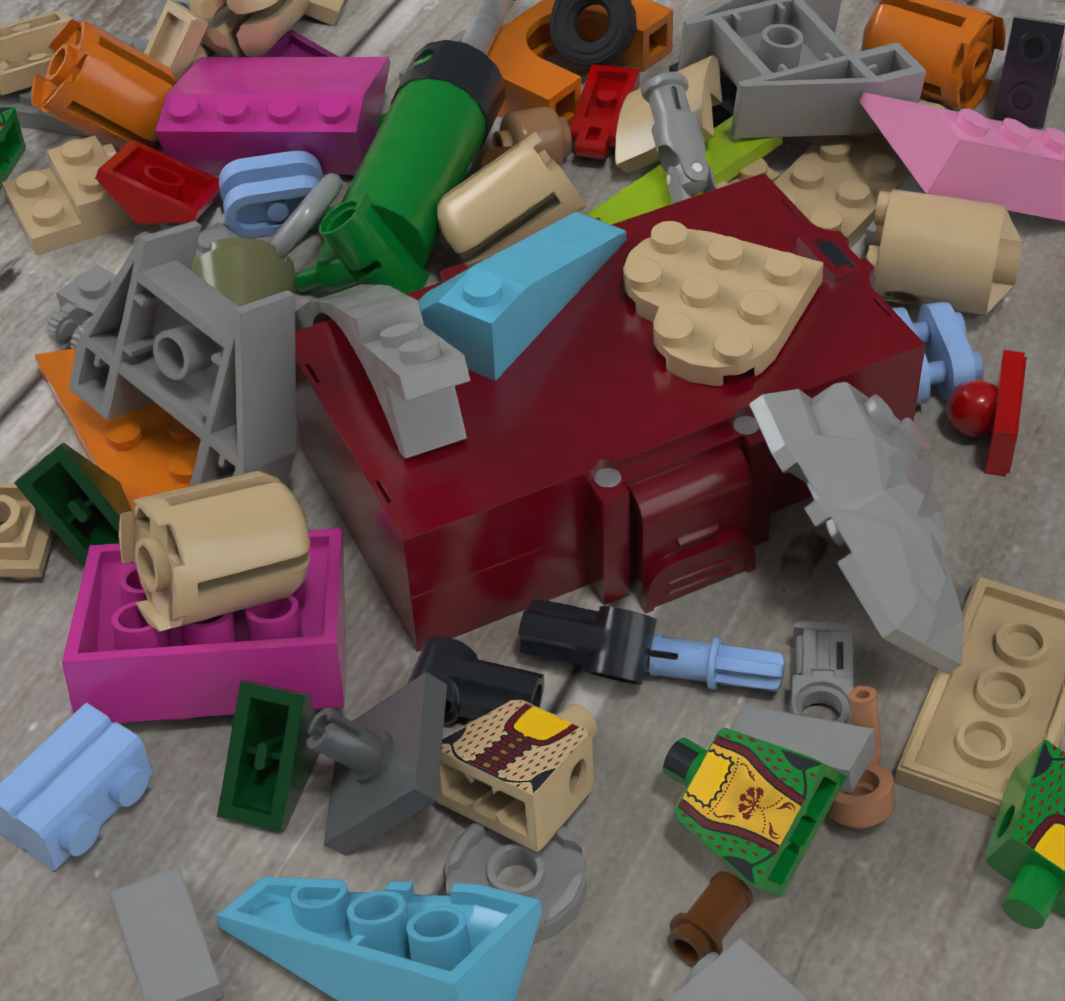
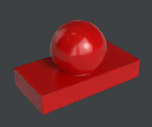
[946,350,1027,477]

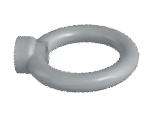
[268,173,343,259]

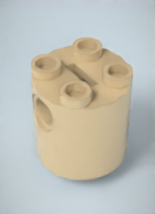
[867,189,1023,316]

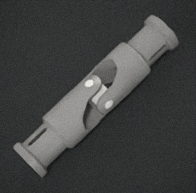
[641,72,717,204]

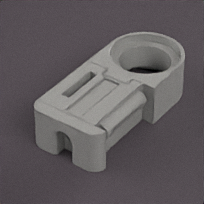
[790,620,853,724]

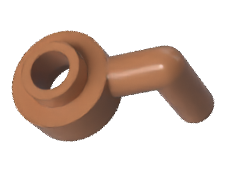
[827,686,895,829]

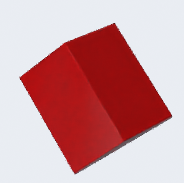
[95,139,221,224]

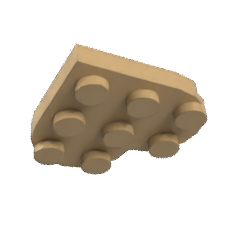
[623,221,823,386]

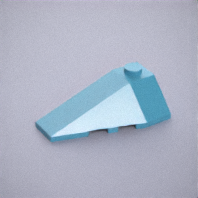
[418,212,626,381]
[217,877,542,1001]

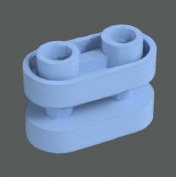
[219,151,330,238]
[892,302,984,405]

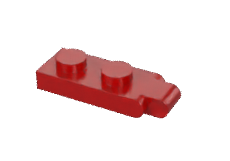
[570,64,640,159]

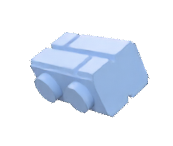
[0,703,153,872]

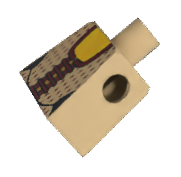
[436,700,597,852]

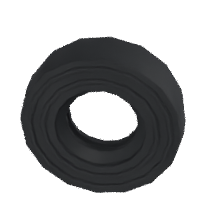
[549,0,637,69]

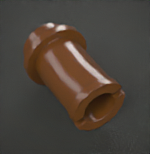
[667,871,754,966]

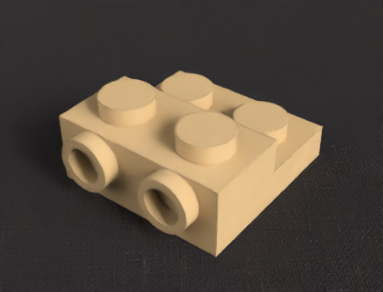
[2,135,135,256]

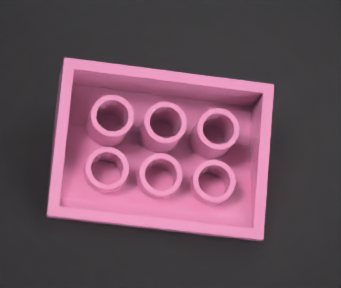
[859,92,1065,221]

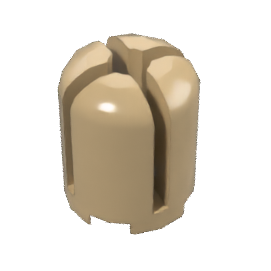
[189,0,309,57]
[437,132,592,269]
[119,471,310,632]

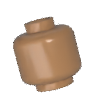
[492,107,572,166]

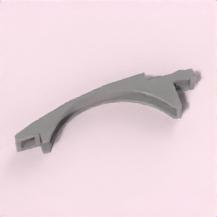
[295,284,470,458]

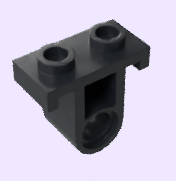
[993,15,1065,127]

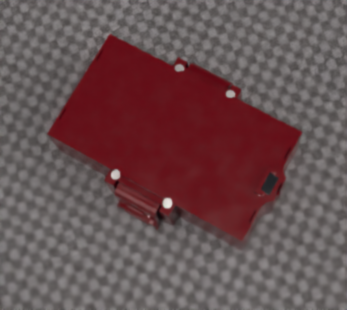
[295,173,926,652]

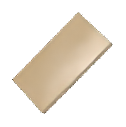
[894,576,1065,819]

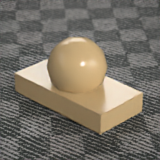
[144,0,209,82]

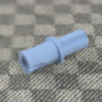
[649,634,785,692]

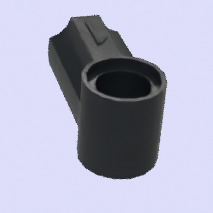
[518,598,657,685]
[407,636,545,726]

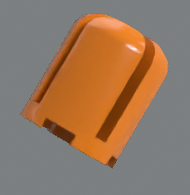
[861,0,1006,110]
[31,19,177,151]

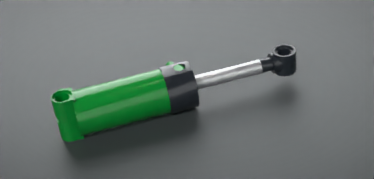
[295,0,516,294]

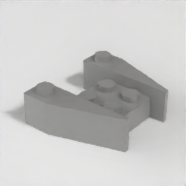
[678,0,926,138]
[69,221,296,487]

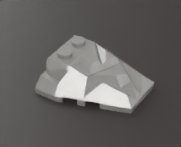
[749,382,964,674]

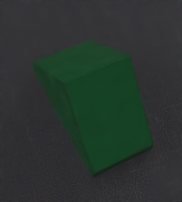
[14,443,132,567]
[217,680,320,832]

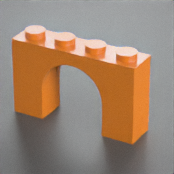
[487,0,673,127]

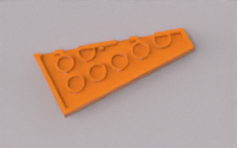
[34,348,201,510]

